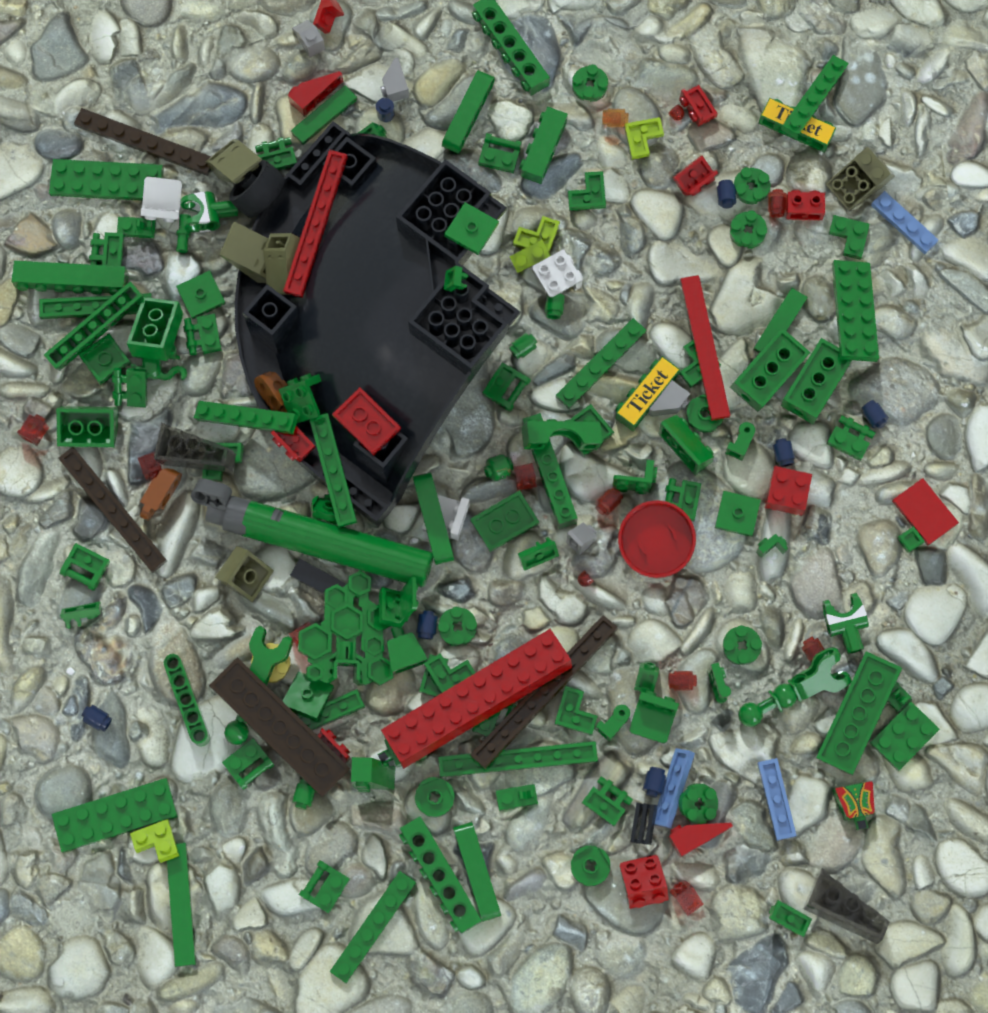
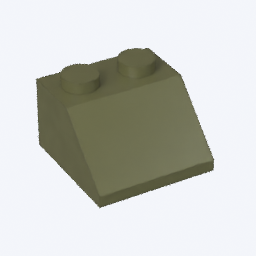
[215,546,274,603]

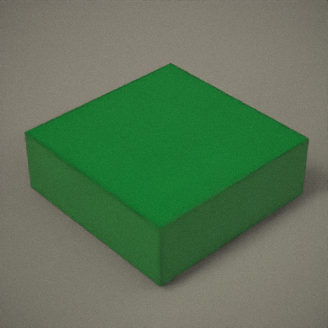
[897,526,925,553]

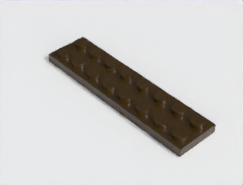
[209,657,350,797]

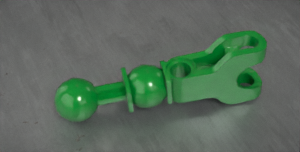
[224,626,293,745]
[738,647,852,727]

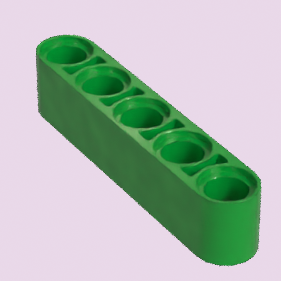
[442,70,495,154]
[412,472,454,565]
[163,654,210,747]
[453,821,502,922]

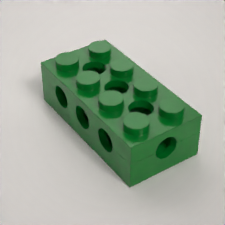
[730,328,811,412]
[781,338,852,425]

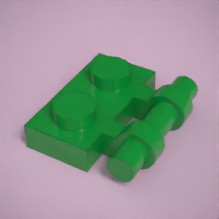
[255,137,297,171]
[89,232,125,266]
[183,313,222,355]
[112,368,147,408]
[827,415,876,461]
[665,478,702,522]
[582,776,633,827]

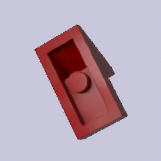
[313,0,344,34]

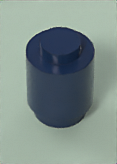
[376,98,395,122]
[717,179,736,209]
[861,400,889,429]
[772,438,795,467]
[416,611,438,640]
[81,705,112,732]
[642,767,666,798]

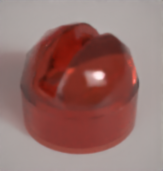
[668,104,684,121]
[578,570,594,587]

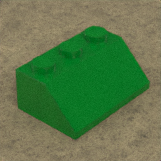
[56,406,118,448]
[658,415,714,476]

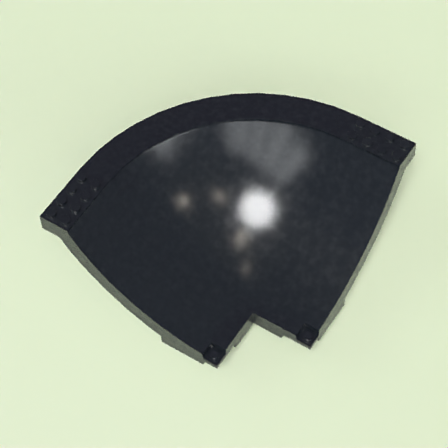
[234,121,521,527]

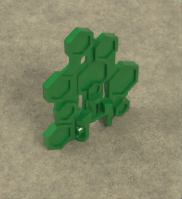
[298,570,393,686]

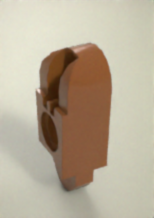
[254,372,287,412]
[140,468,182,521]

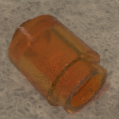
[602,108,629,128]

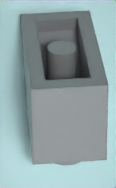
[292,20,325,58]
[380,57,409,102]
[648,380,690,417]
[566,522,597,556]

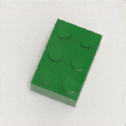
[127,297,184,361]

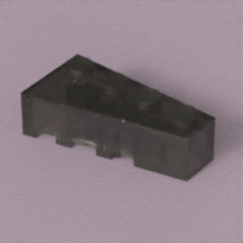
[154,422,236,473]
[803,868,890,944]

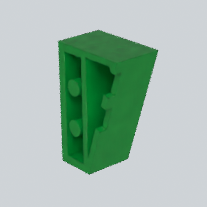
[351,757,396,793]

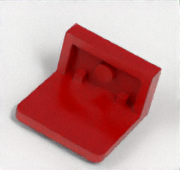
[620,855,669,909]

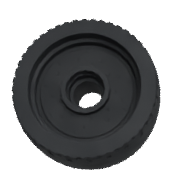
[229,160,285,218]

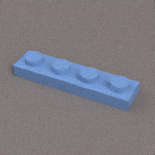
[871,191,939,254]
[654,748,695,829]
[757,758,797,841]

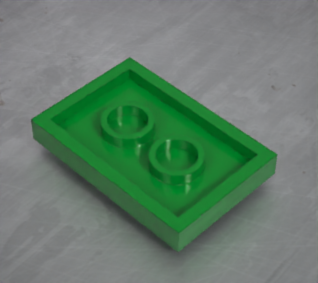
[470,490,539,552]
[869,702,940,771]

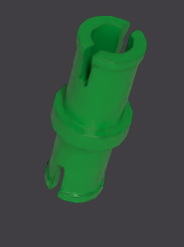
[176,214,191,253]

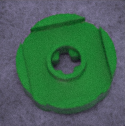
[572,64,608,102]
[733,167,771,205]
[730,210,767,249]
[686,394,723,433]
[311,494,337,524]
[438,606,477,646]
[722,625,762,665]
[415,777,455,818]
[679,783,718,824]
[571,845,611,886]

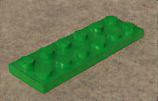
[49,159,163,201]
[832,260,879,362]
[816,651,902,776]
[52,778,178,853]

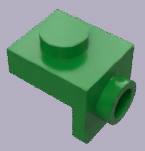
[756,534,788,558]

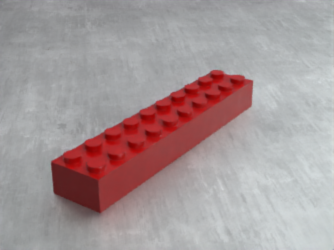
[381,628,572,769]

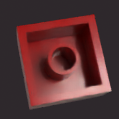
[765,466,812,516]

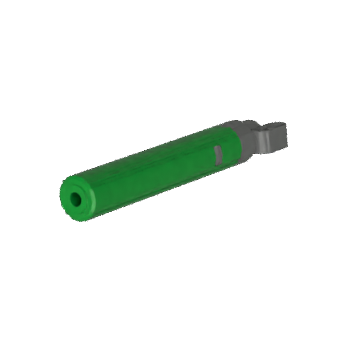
[191,478,434,588]

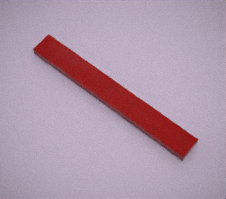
[283,150,348,298]
[680,275,730,421]

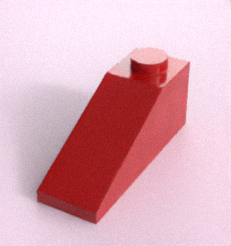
[288,71,344,117]
[668,823,733,858]

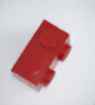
[786,190,825,221]

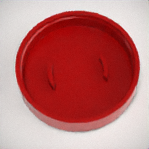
[618,500,696,579]

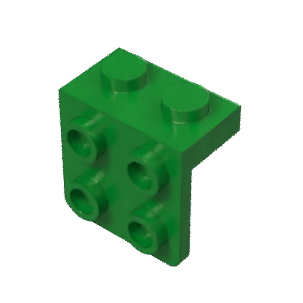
[278,373,321,423]
[612,460,658,495]
[379,576,418,628]
[629,690,679,744]

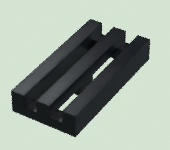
[630,802,657,845]

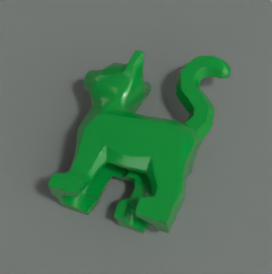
[129,345,187,381]

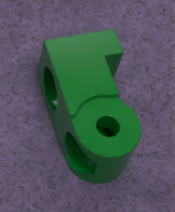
[725,422,755,461]
[595,704,630,742]

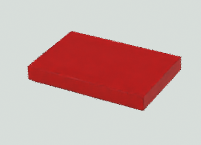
[332,388,401,456]
[892,478,959,546]

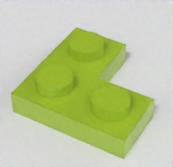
[624,117,664,160]
[513,216,560,252]
[509,240,551,273]
[130,819,180,863]

